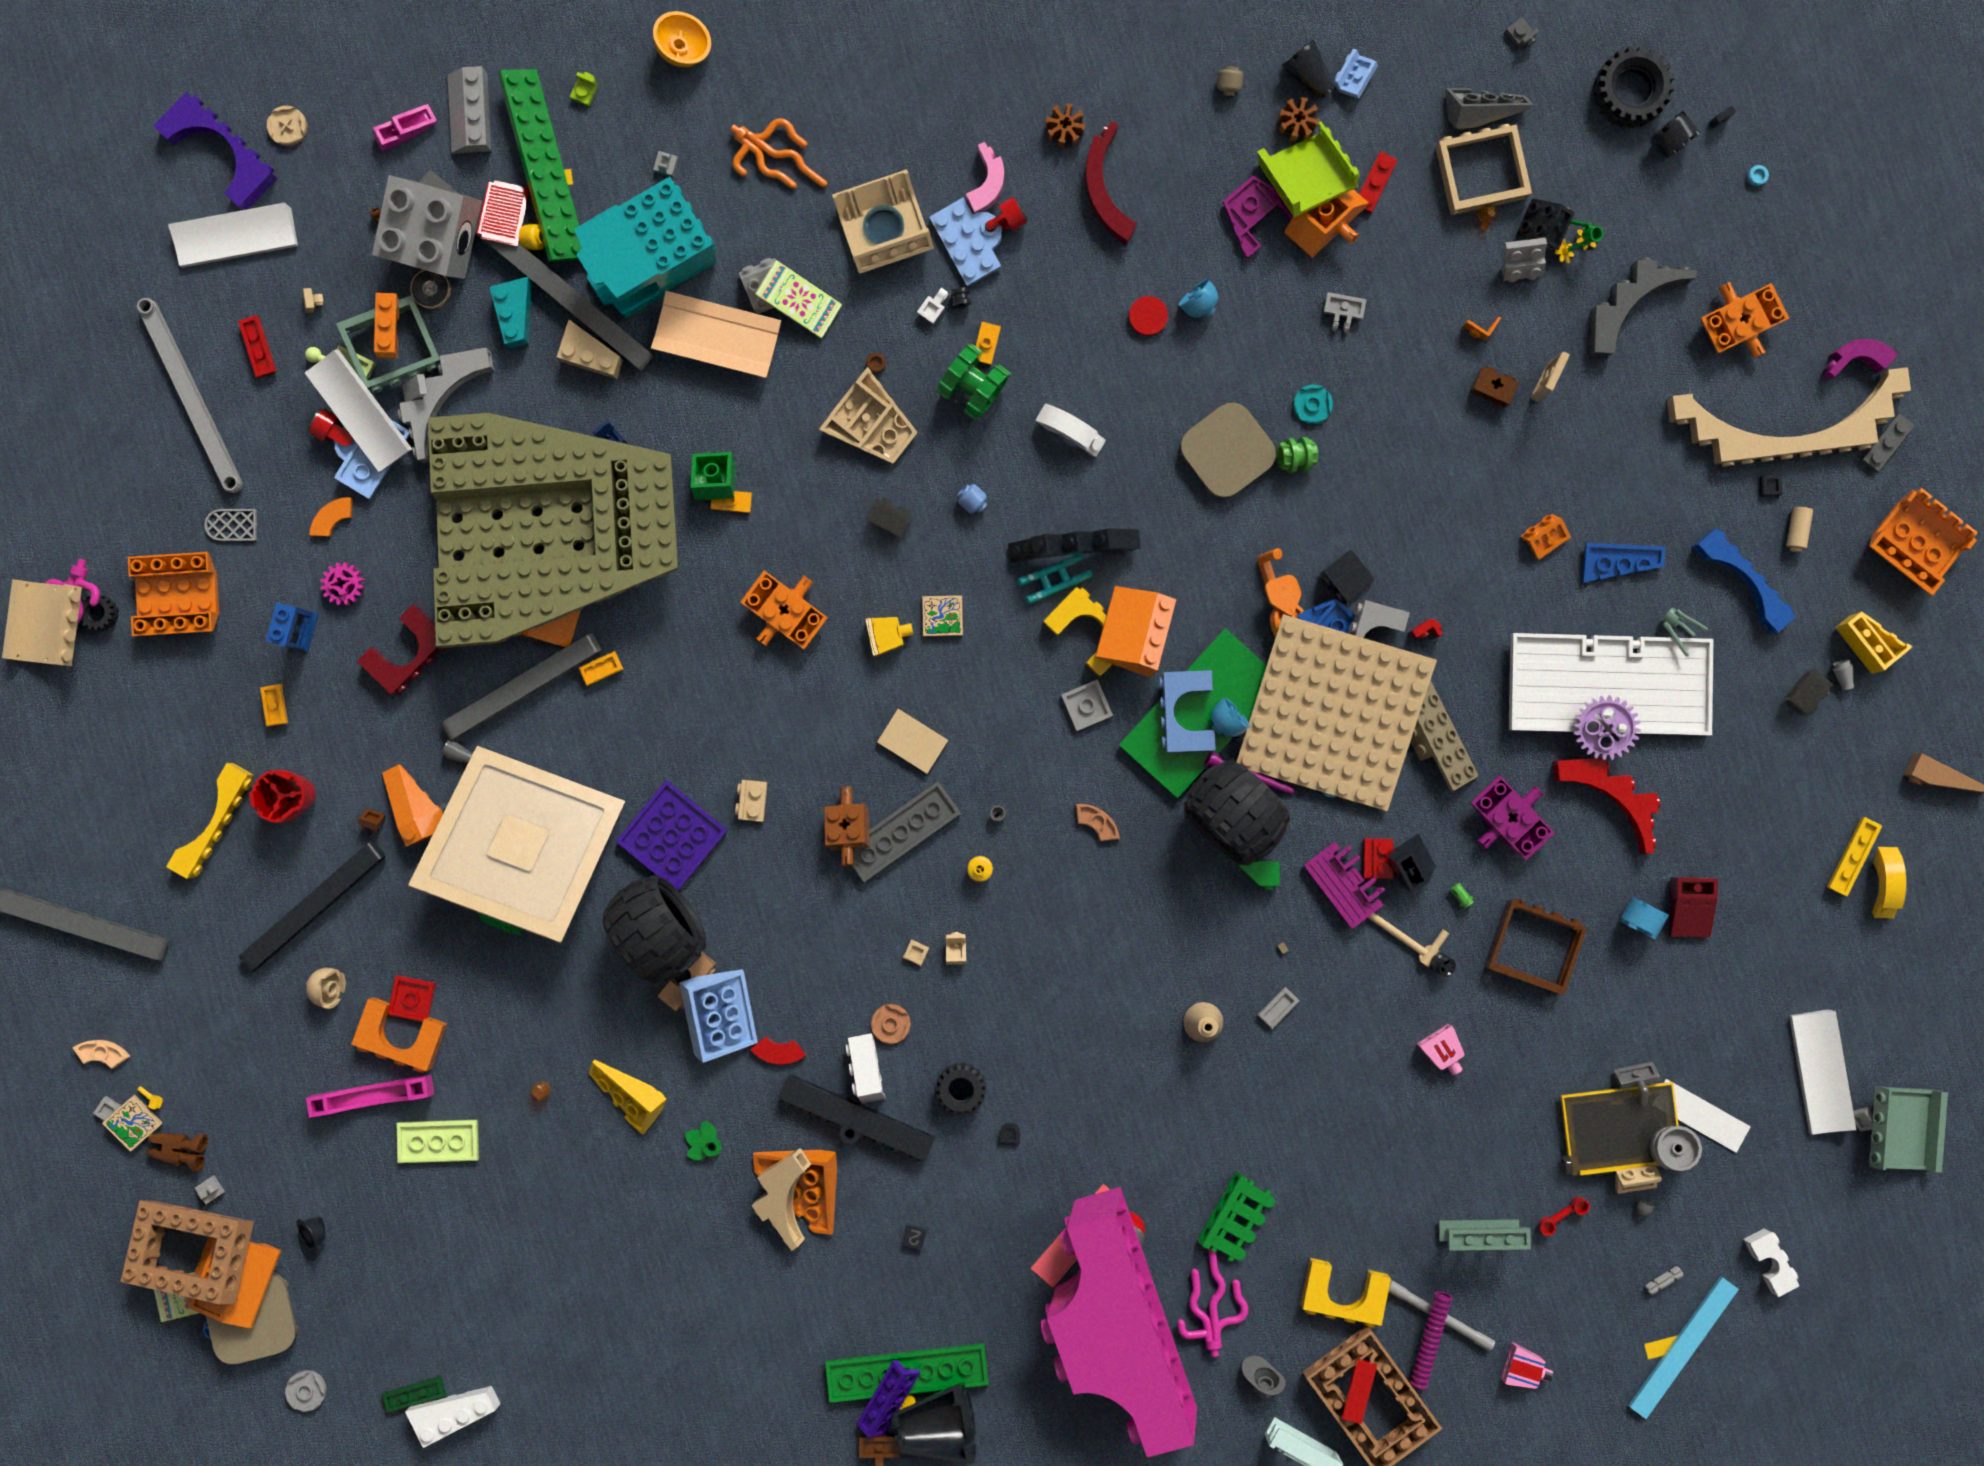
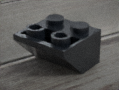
[1385,834,1436,893]

